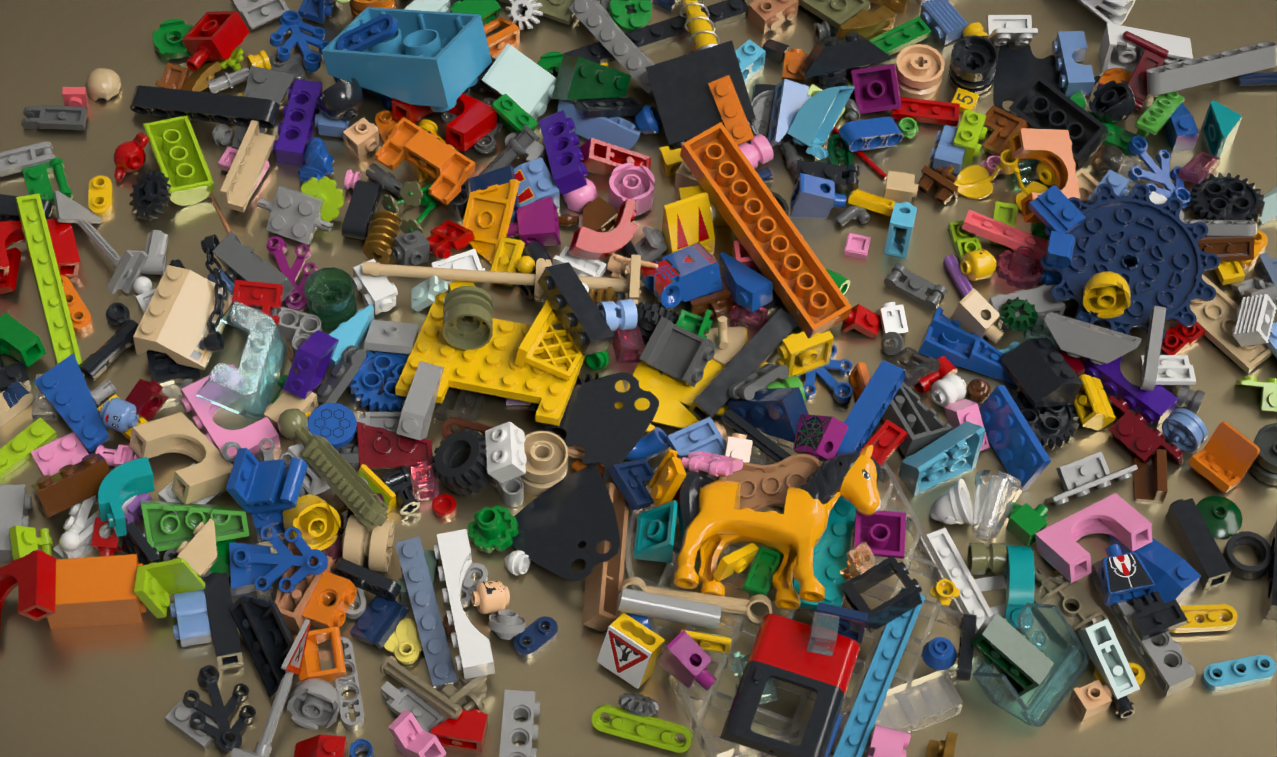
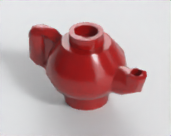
[114,132,149,182]

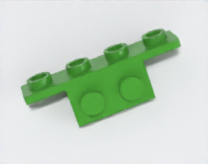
[1135,91,1184,139]

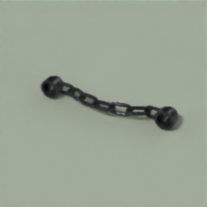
[201,234,227,352]

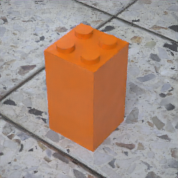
[47,554,147,629]

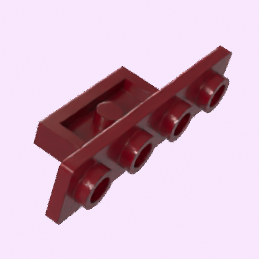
[1108,395,1183,466]

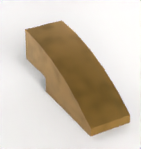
[836,5,897,40]

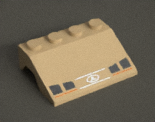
[133,265,233,370]

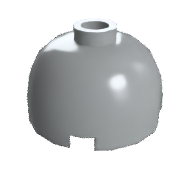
[287,678,340,730]

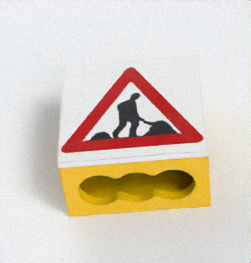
[596,613,665,689]

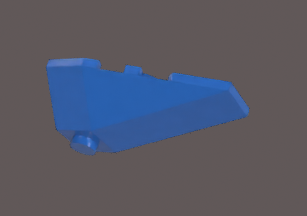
[1108,535,1201,603]

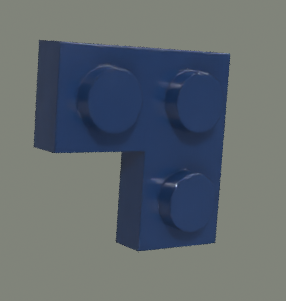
[608,459,655,511]

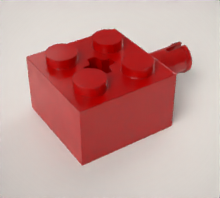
[182,11,250,72]

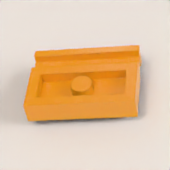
[648,449,686,507]

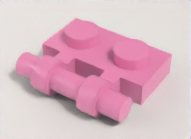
[681,450,743,477]

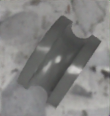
[814,21,831,42]

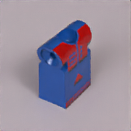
[640,242,723,308]

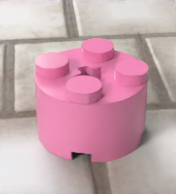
[608,163,655,216]
[867,725,911,757]

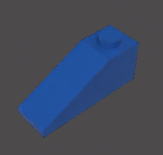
[1154,97,1199,152]
[720,252,773,312]

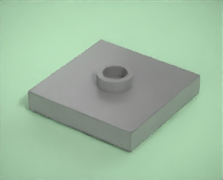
[364,320,419,355]

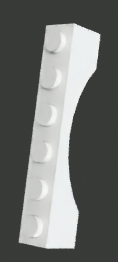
[433,529,495,679]

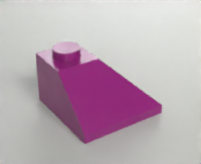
[851,63,902,114]
[852,510,906,559]

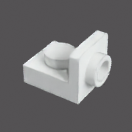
[876,302,909,335]

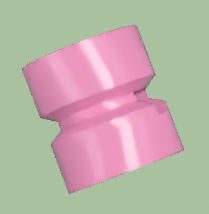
[738,134,774,169]

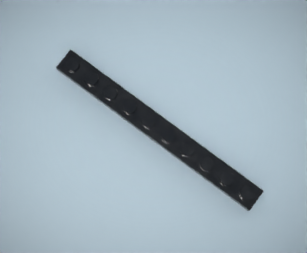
[551,0,748,78]

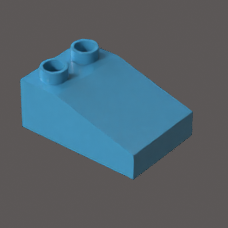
[322,7,492,112]

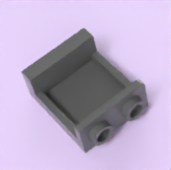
[639,317,717,387]

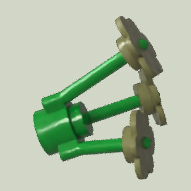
[382,181,437,234]

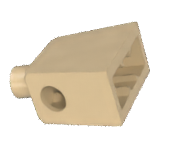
[950,288,1004,344]

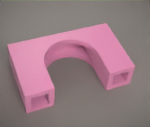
[180,364,280,464]
[1035,493,1153,583]

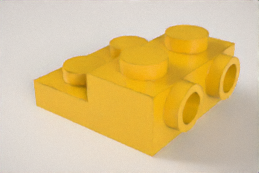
[775,330,834,377]

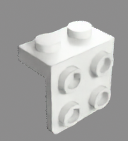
[987,15,1038,46]

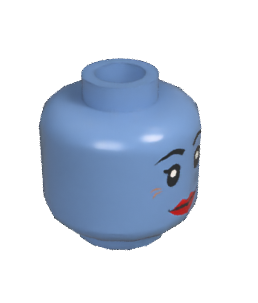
[100,397,139,433]

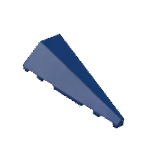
[918,307,1016,385]

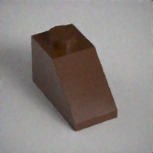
[582,196,618,232]

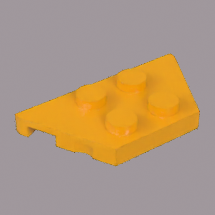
[462,179,520,264]

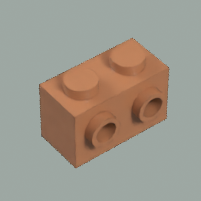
[747,0,799,35]

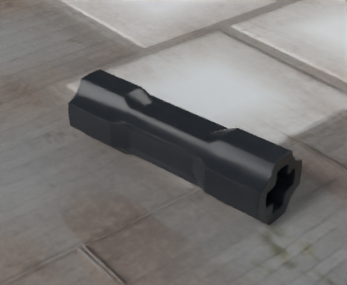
[79,320,139,381]

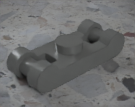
[884,263,948,310]
[728,364,789,400]

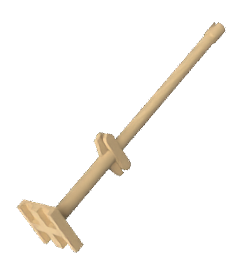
[363,255,641,305]

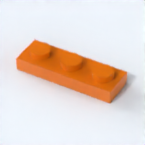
[708,75,755,145]

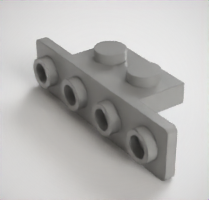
[1044,451,1138,506]

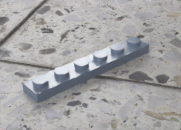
[395,536,458,689]

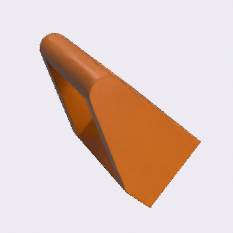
[483,17,520,57]
[294,627,346,683]

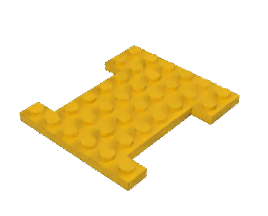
[395,292,586,426]

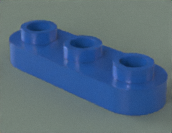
[337,14,398,52]

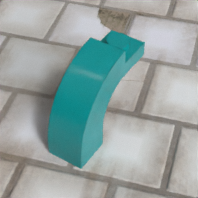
[98,457,155,537]
[1004,545,1035,629]

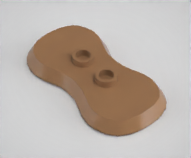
[718,454,821,511]

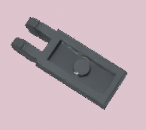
[21,105,88,131]
[317,345,366,405]

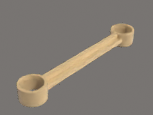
[621,577,772,624]

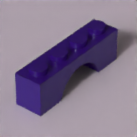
[1084,356,1178,428]

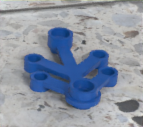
[270,10,330,72]
[1127,135,1191,209]
[798,344,853,404]
[232,525,328,593]

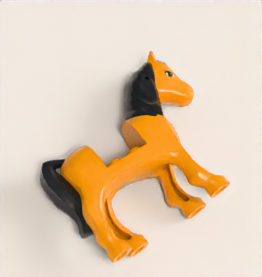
[673,445,881,610]

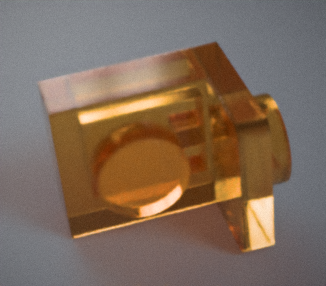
[840,542,878,580]

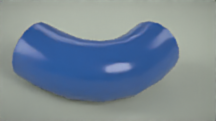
[625,427,670,461]

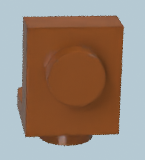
[155,62,190,90]

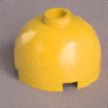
[1083,271,1131,318]

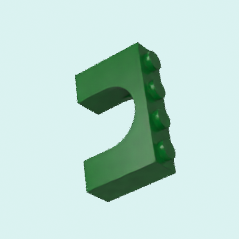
[0,313,46,367]

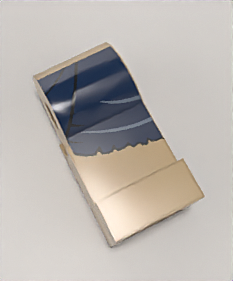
[0,381,34,427]

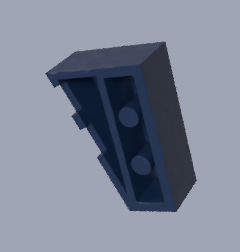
[728,387,809,443]

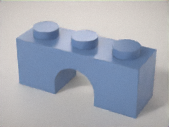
[1052,31,1095,97]

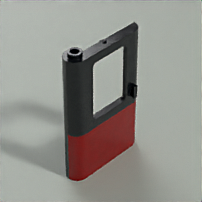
[720,614,860,757]

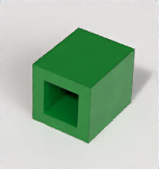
[1006,503,1048,547]

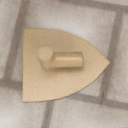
[703,316,746,366]

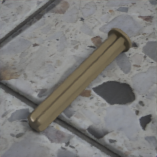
[380,656,462,719]

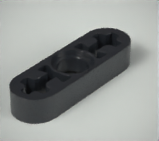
[331,558,401,601]
[956,613,977,683]

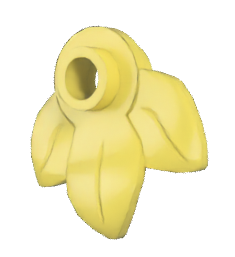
[383,618,423,665]

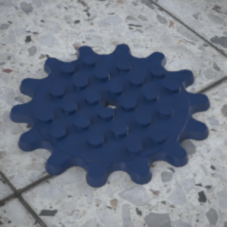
[1040,183,1220,339]

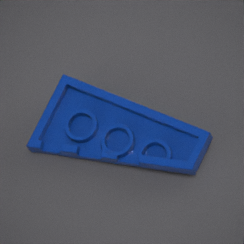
[33,354,110,453]

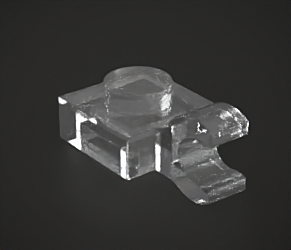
[160,379,193,410]

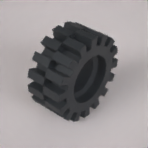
[629,302,673,342]

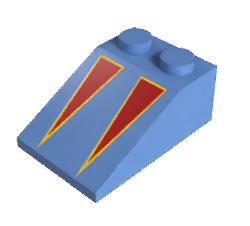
[510,158,560,223]

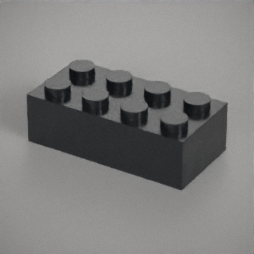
[1009,75,1109,169]

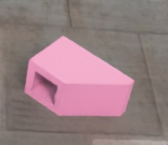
[944,399,990,451]

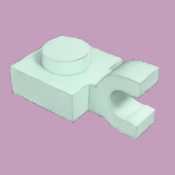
[411,275,448,312]

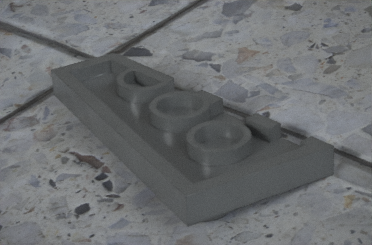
[232,66,295,150]

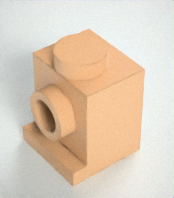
[1069,680,1112,721]

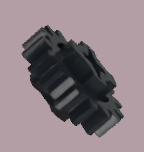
[129,169,171,221]

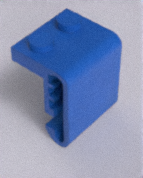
[226,448,308,514]

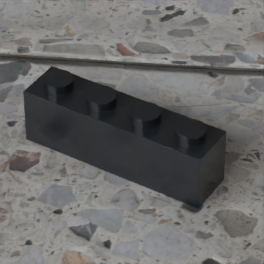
[538,262,615,356]

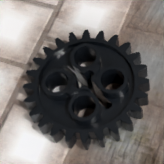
[1190,172,1265,222]
[1010,388,1079,450]

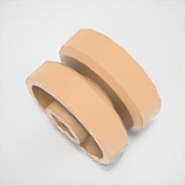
[896,44,945,100]

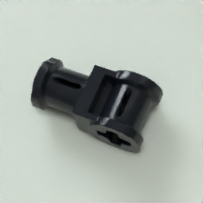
[380,465,420,515]

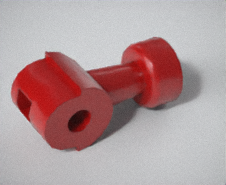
[912,356,958,395]

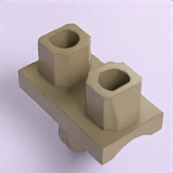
[441,673,487,711]

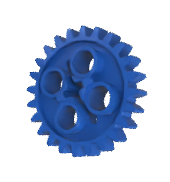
[349,351,409,412]

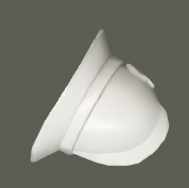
[930,478,973,525]

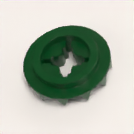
[1000,296,1038,331]

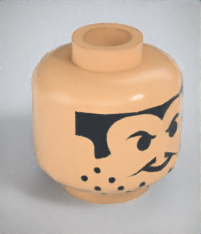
[471,581,510,614]

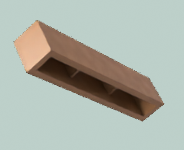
[582,482,629,632]

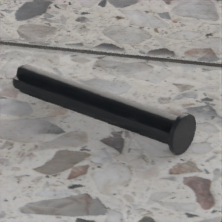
[721,409,791,463]

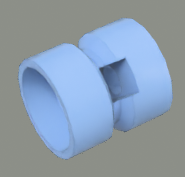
[596,299,638,331]

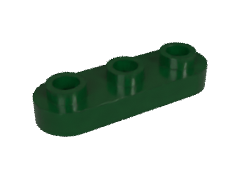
[827,134,854,194]

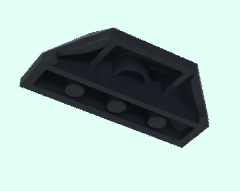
[799,32,890,78]
[229,595,294,697]

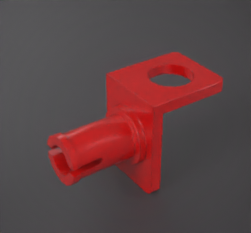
[91,518,122,557]

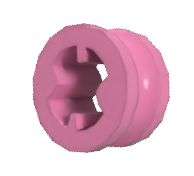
[344,169,361,191]

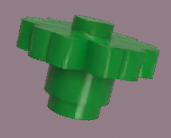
[468,505,518,553]

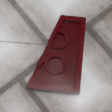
[357,422,433,470]

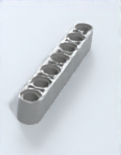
[1146,42,1277,95]

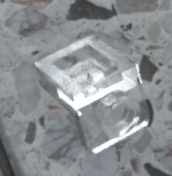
[1116,155,1144,189]

